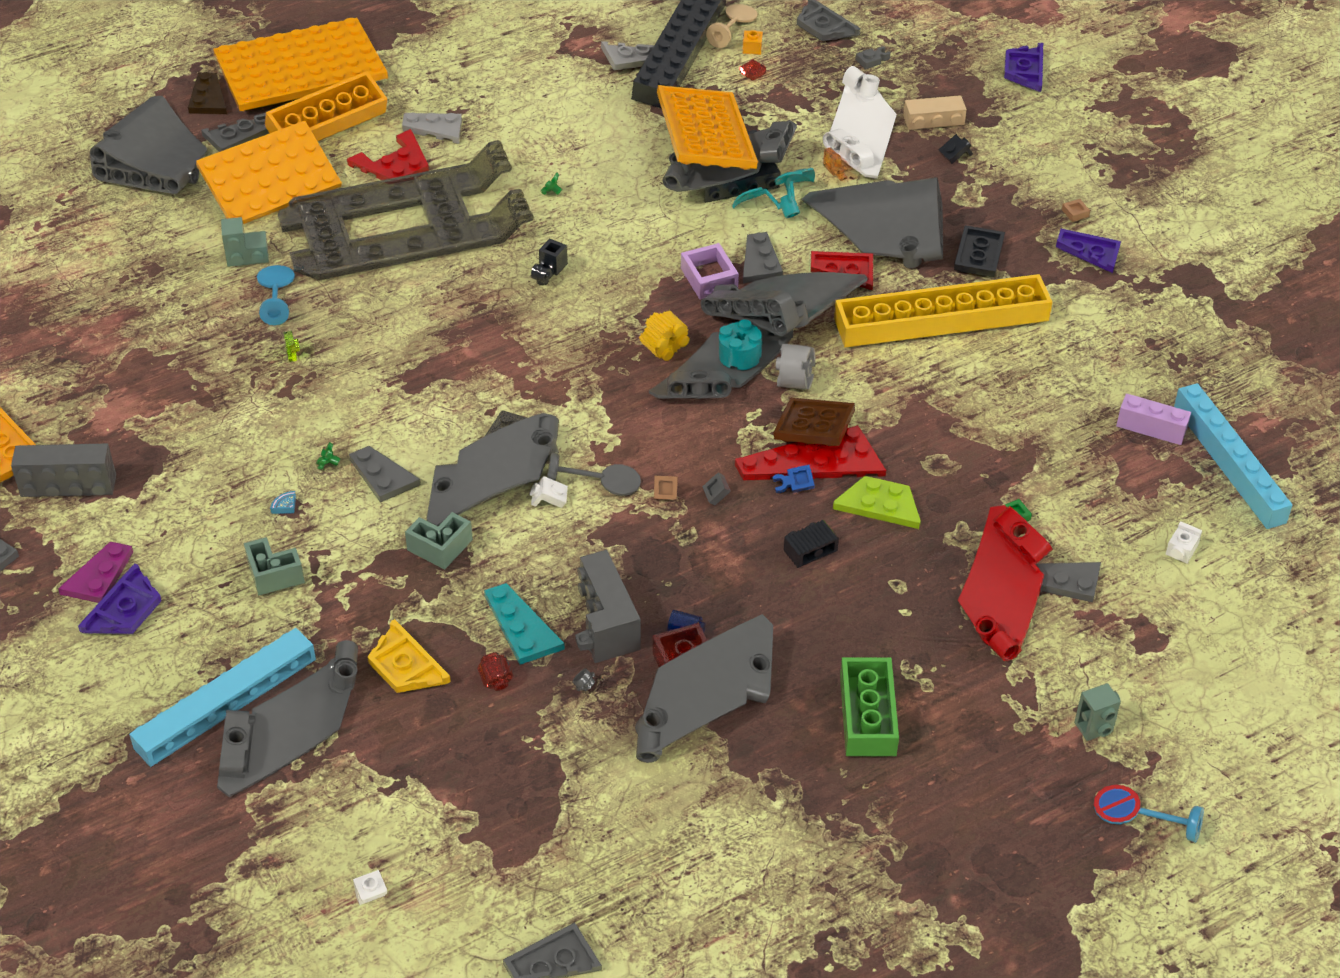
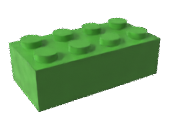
[840,658,899,756]

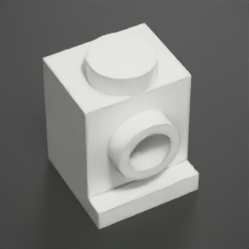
[1166,521,1202,563]

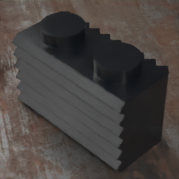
[784,520,839,568]

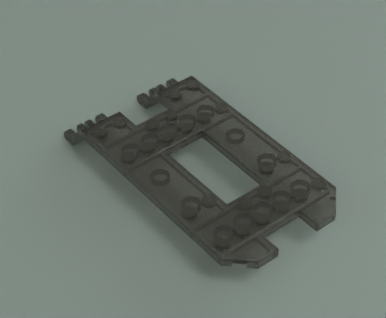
[278,140,534,280]

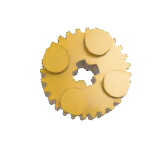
[639,310,690,361]

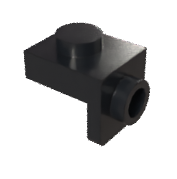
[938,134,973,164]

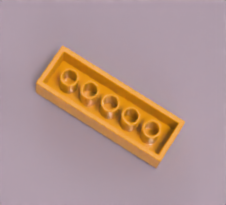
[265,71,387,141]

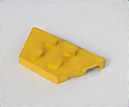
[368,619,451,693]

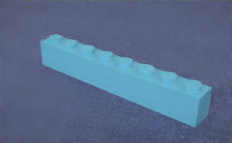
[1174,383,1293,529]
[129,628,316,767]

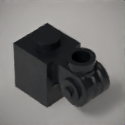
[531,238,568,286]

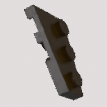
[188,72,227,114]

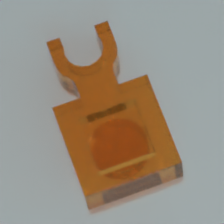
[823,147,848,181]

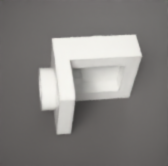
[530,476,568,508]
[353,870,387,905]

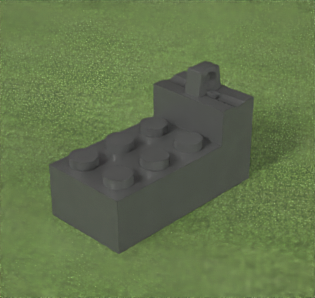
[575,550,641,663]

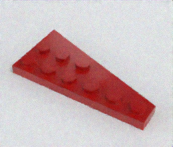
[735,425,886,481]

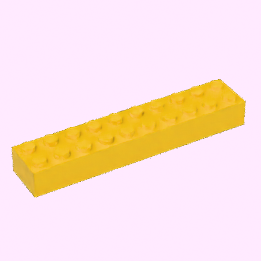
[834,274,1052,347]

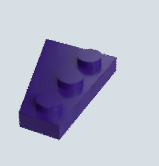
[1056,228,1121,273]

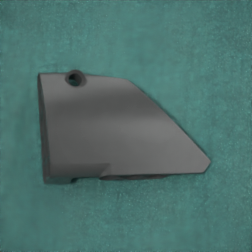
[802,177,943,268]

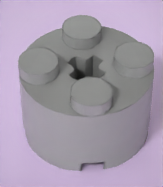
[776,344,815,389]

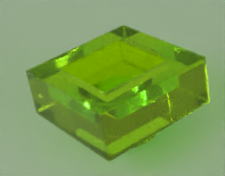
[283,331,300,362]

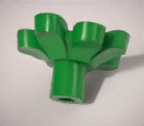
[541,172,563,195]
[316,442,340,470]

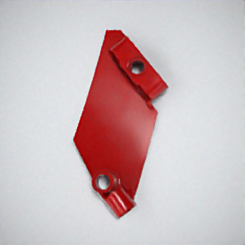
[958,505,1053,661]

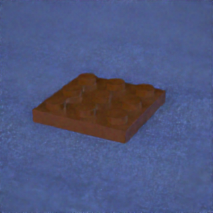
[773,397,855,446]

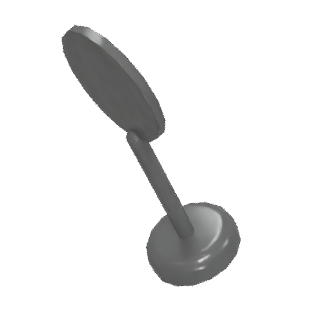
[547,452,641,496]

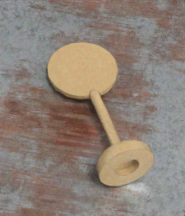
[706,4,758,48]

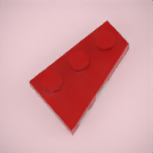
[810,251,873,291]

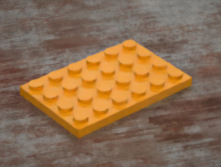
[196,121,342,224]

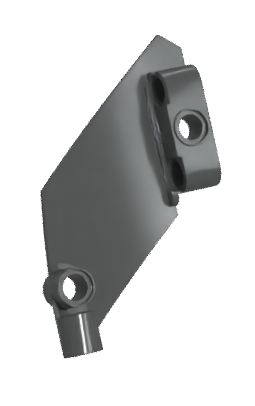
[662,120,797,192]
[217,640,358,797]

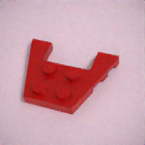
[347,129,429,187]

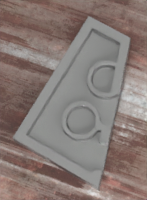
[402,112,462,144]

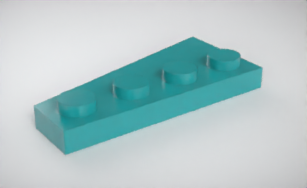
[484,583,565,665]

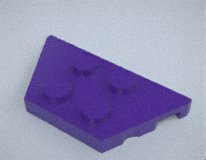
[1004,43,1044,92]
[78,563,162,634]

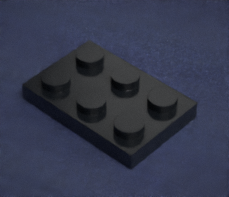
[954,225,1005,278]

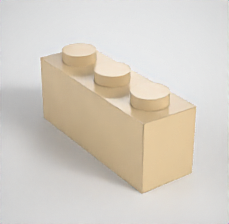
[903,96,967,130]

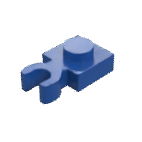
[773,465,815,493]

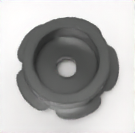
[572,668,595,691]

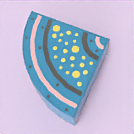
[270,491,296,514]

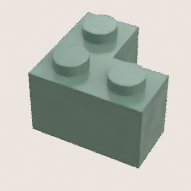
[221,217,269,267]
[405,512,473,570]
[244,537,305,596]

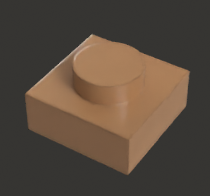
[1062,199,1090,222]
[654,475,678,500]

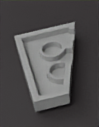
[601,41,654,70]

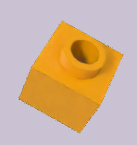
[743,30,763,55]

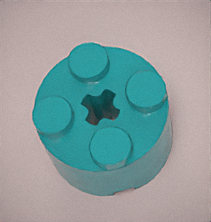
[719,319,762,370]

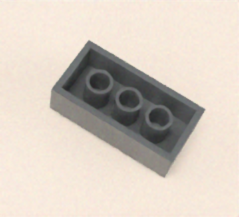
[11,443,116,497]

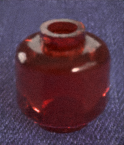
[477,652,513,691]

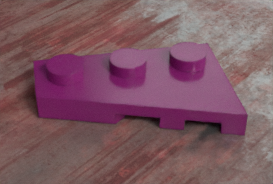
[58,541,133,603]

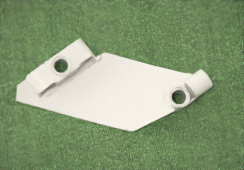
[823,66,897,178]

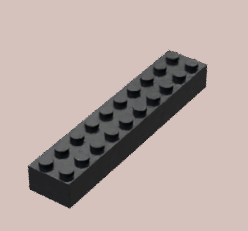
[631,0,726,109]

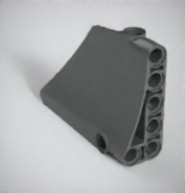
[90,96,207,194]
[700,272,868,336]

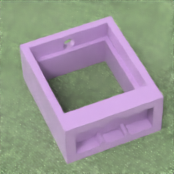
[681,243,739,299]

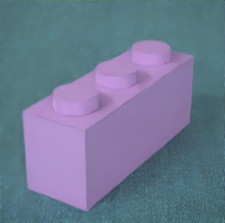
[1116,393,1191,445]

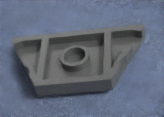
[796,0,861,41]

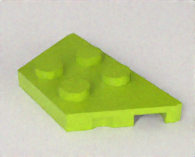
[833,476,921,529]

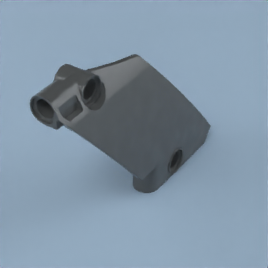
[649,324,793,399]
[426,413,559,526]
[635,614,773,763]

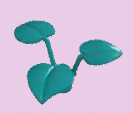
[732,168,815,219]

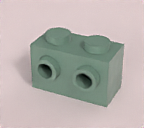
[1074,683,1121,741]

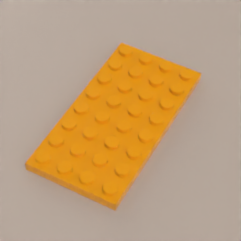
[657,85,758,170]

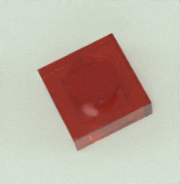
[740,59,766,81]

